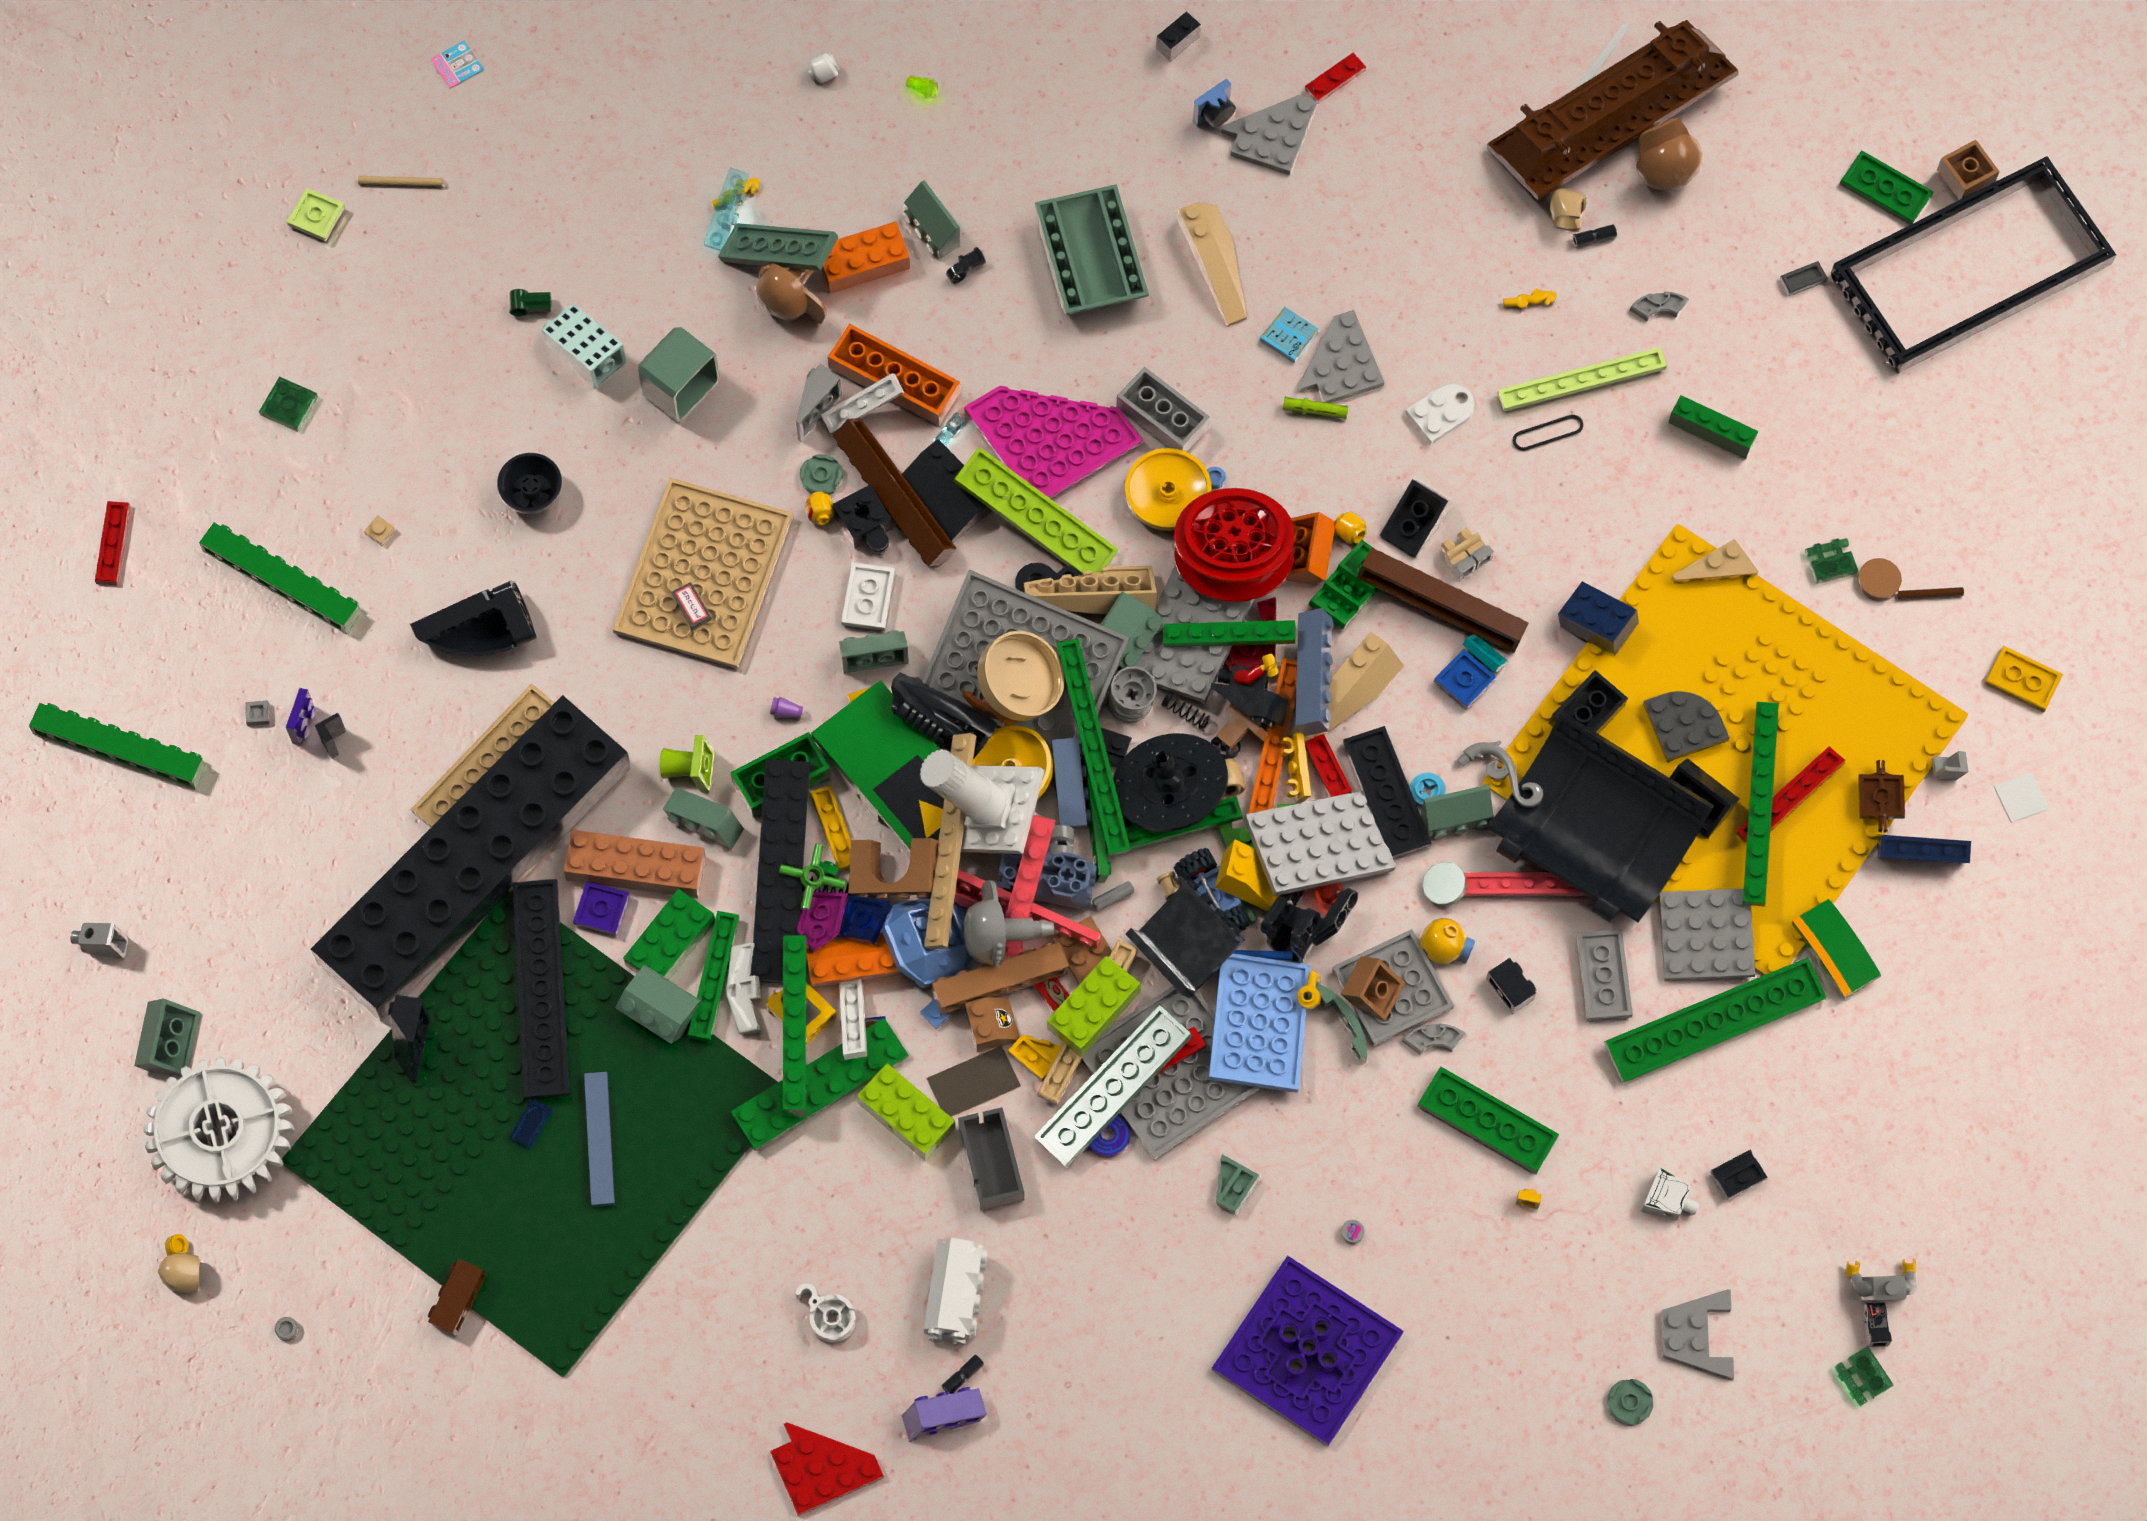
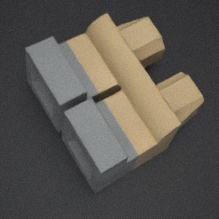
[1441,528,1494,581]

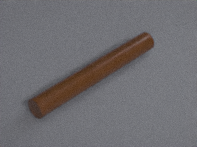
[1897,587,1964,599]

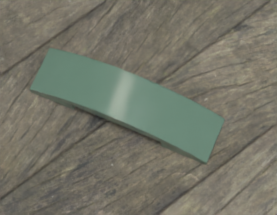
[1315,983,1367,1065]

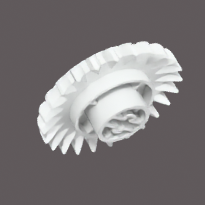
[144,1057,294,1203]

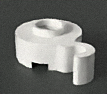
[795,1283,856,1343]

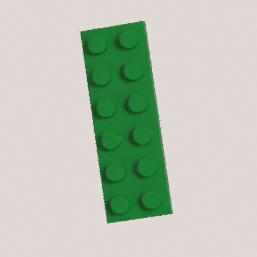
[1417,1066,1559,1174]

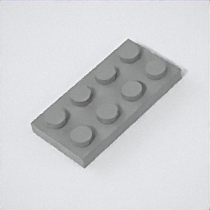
[1576,930,1633,1021]

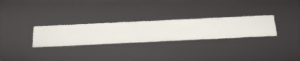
[1575,23,1630,89]

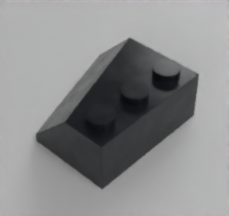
[388,995,431,1084]

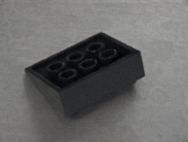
[902,439,993,543]

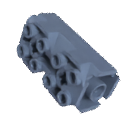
[997,852,1097,910]

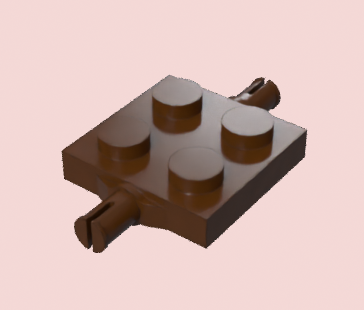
[1858,760,1905,833]

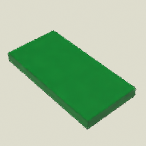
[1839,150,1934,225]

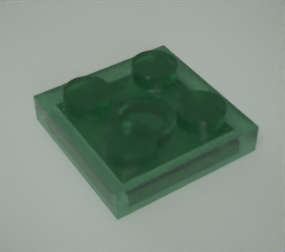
[259,376,318,432]

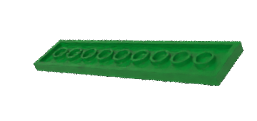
[1604,957,1827,1083]

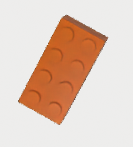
[821,221,910,293]

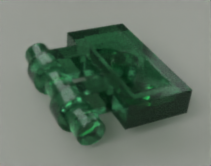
[1805,538,1858,584]
[1834,1346,1894,1406]

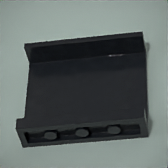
[1125,876,1245,999]

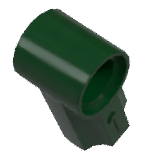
[509,289,552,317]

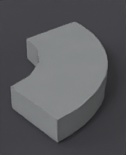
[1630,291,1689,321]
[1402,1024,1466,1055]

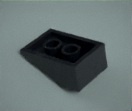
[1380,479,1454,557]
[1211,683,1288,728]

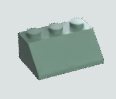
[903,180,960,259]
[1100,592,1165,671]
[839,630,909,673]
[1421,784,1494,839]
[615,965,701,1043]
[134,998,200,1077]

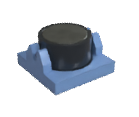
[1193,79,1236,128]

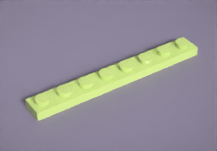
[1497,347,1667,412]

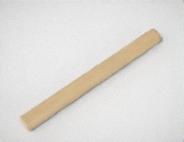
[358,176,443,187]

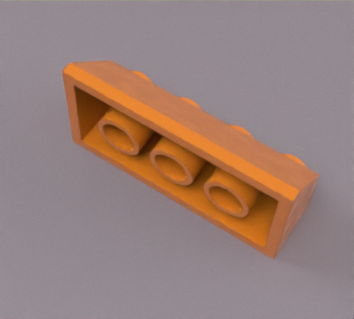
[807,932,901,988]

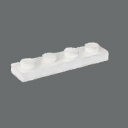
[821,373,904,434]
[839,979,867,1060]

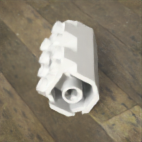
[924,1238,988,1345]

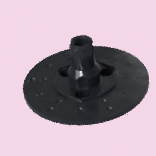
[1113,733,1229,832]

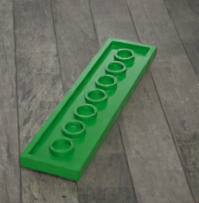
[730,1018,909,1151]

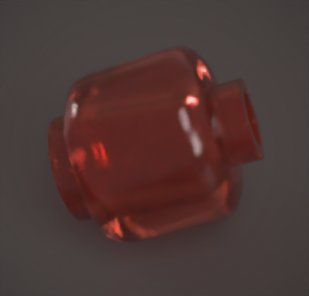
[1314,882,1345,910]

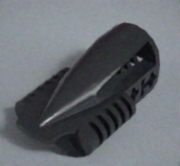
[891,672,998,759]

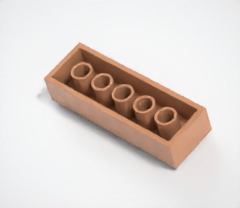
[564,830,706,898]

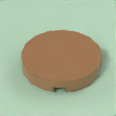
[1857,558,1902,600]

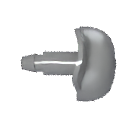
[964,880,1054,967]

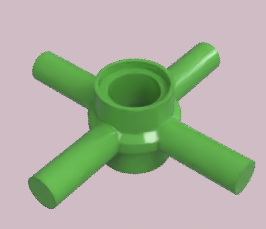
[779,844,846,910]

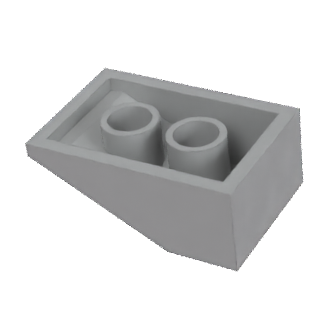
[796,363,842,442]

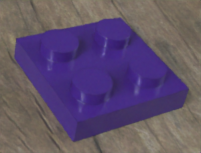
[286,688,316,746]
[573,881,630,936]

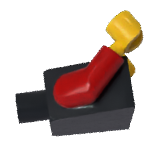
[1217,654,1279,690]

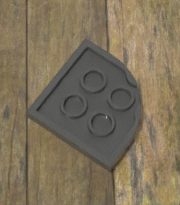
[1643,691,1730,762]

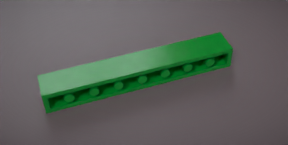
[199,522,361,634]
[29,703,206,789]
[783,935,807,1117]

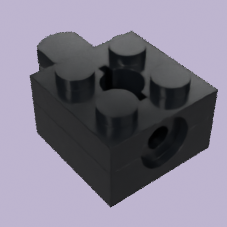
[832,484,892,554]

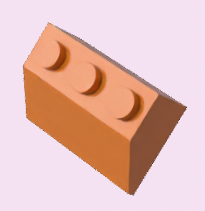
[1286,512,1336,584]

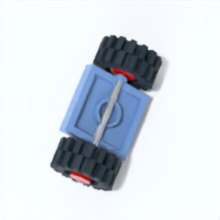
[1173,848,1250,931]

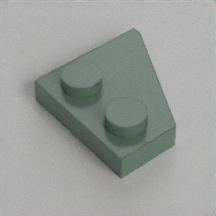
[1216,1154,1260,1215]

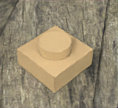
[364,515,396,546]

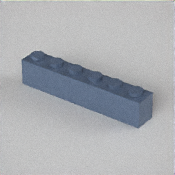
[1296,608,1333,736]

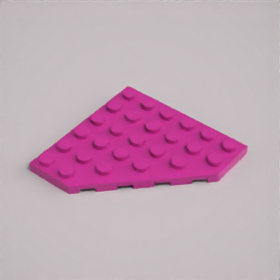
[964,386,1143,499]

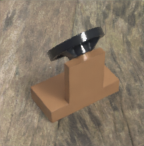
[1211,703,1269,759]

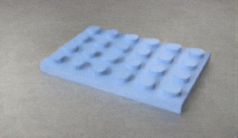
[1208,953,1310,1093]

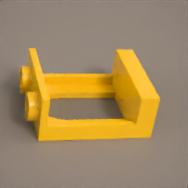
[766,983,837,1046]

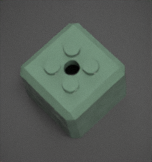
[638,327,720,422]

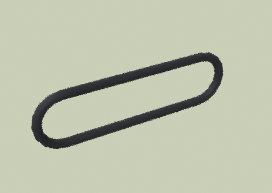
[1513,415,1584,450]

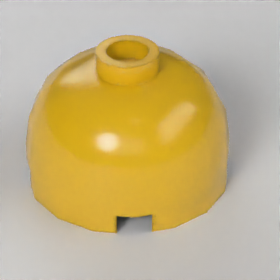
[1420,918,1466,964]

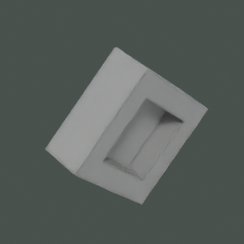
[245,700,270,726]

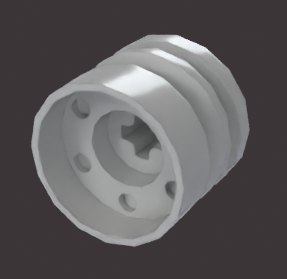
[1107,666,1157,722]

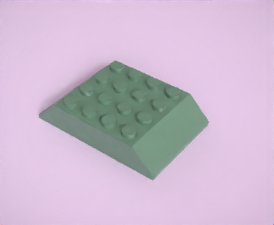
[1035,184,1149,315]

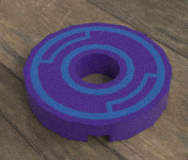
[1089,1114,1131,1157]

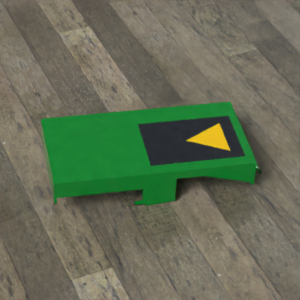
[811,680,944,853]

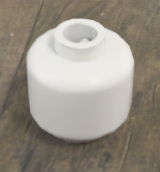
[807,53,840,84]

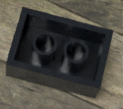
[1548,670,1628,734]

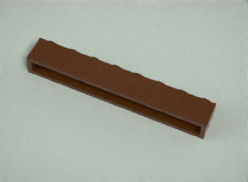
[833,418,957,567]
[1357,547,1529,653]

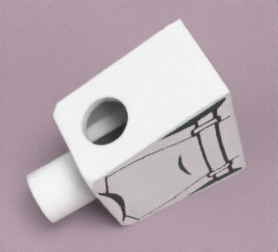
[1641,1167,1700,1220]

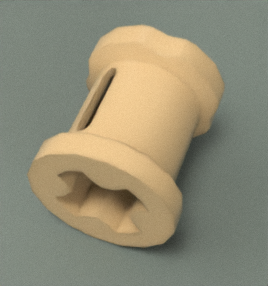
[1156,871,1179,900]

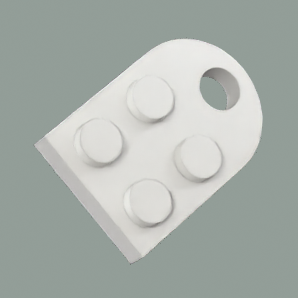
[1405,384,1474,445]

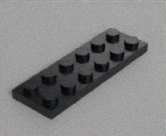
[1343,726,1432,859]

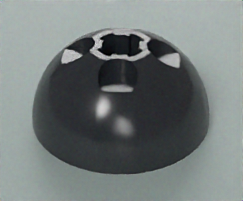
[497,453,562,514]

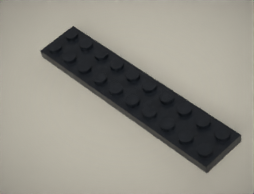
[751,759,810,982]
[512,879,570,1100]

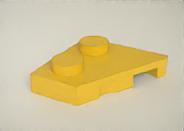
[1008,1034,1062,1082]

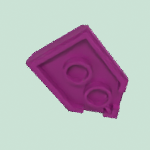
[796,891,848,953]

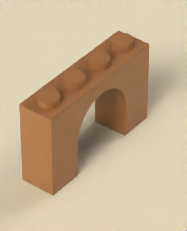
[848,838,938,900]

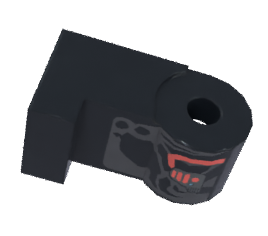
[1864,1303,1892,1348]

